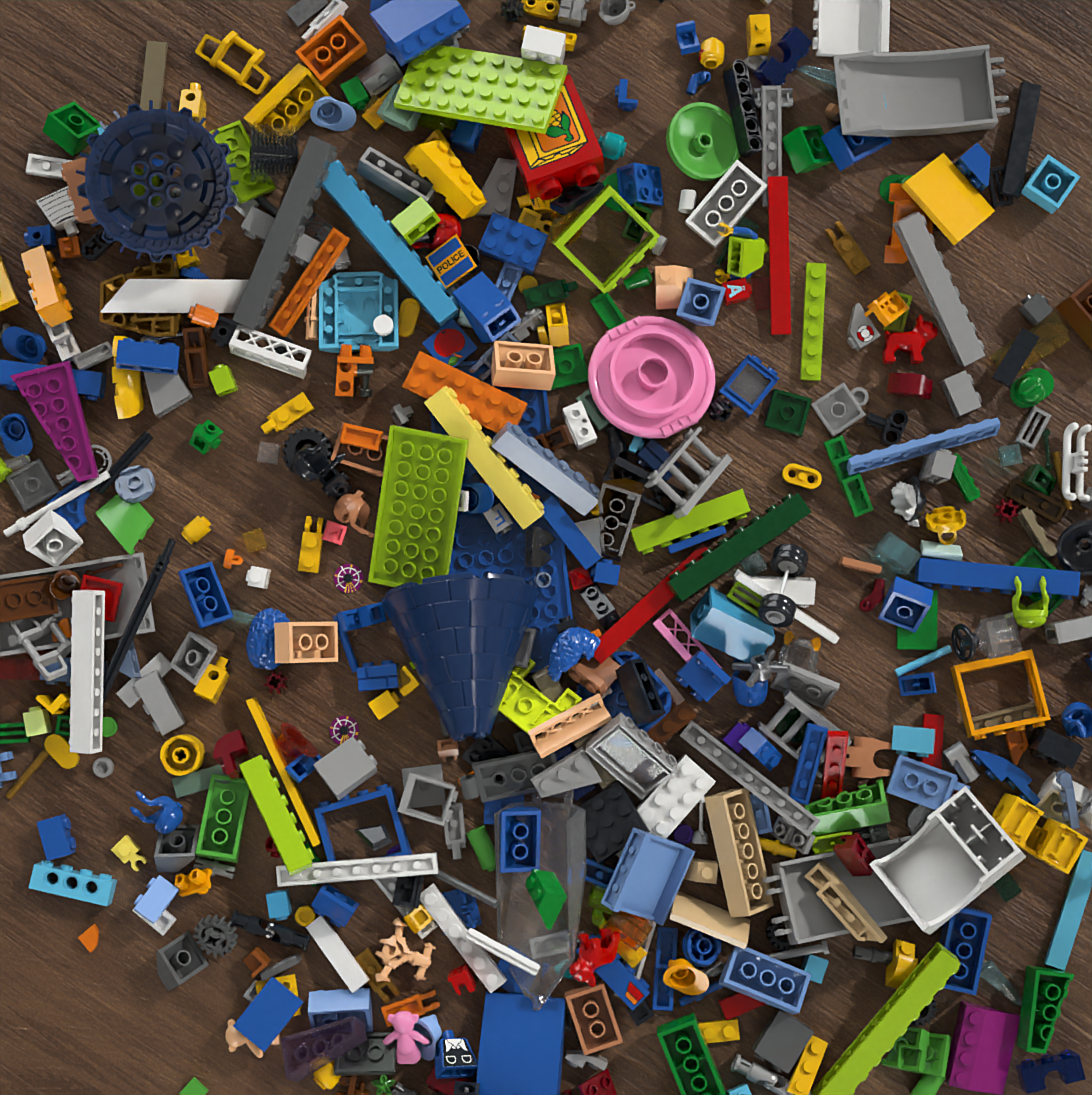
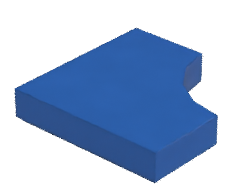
[47,479,91,531]

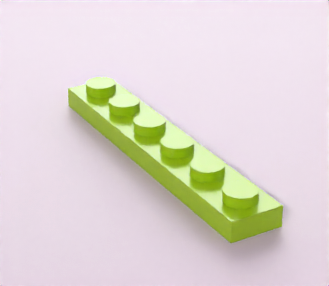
[800,262,826,381]

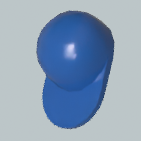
[0,413,33,457]
[461,483,494,514]

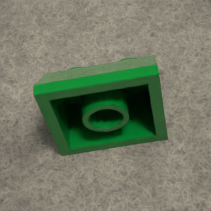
[42,101,102,156]
[782,125,834,174]
[525,869,567,930]

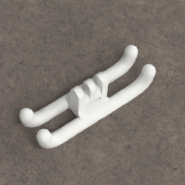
[1062,422,1092,503]

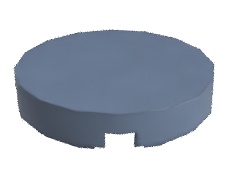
[115,465,156,503]

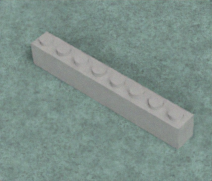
[892,212,985,367]

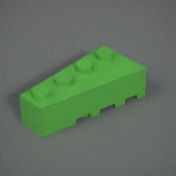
[804,778,891,836]

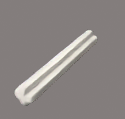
[465,928,540,976]

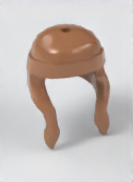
[333,490,375,538]

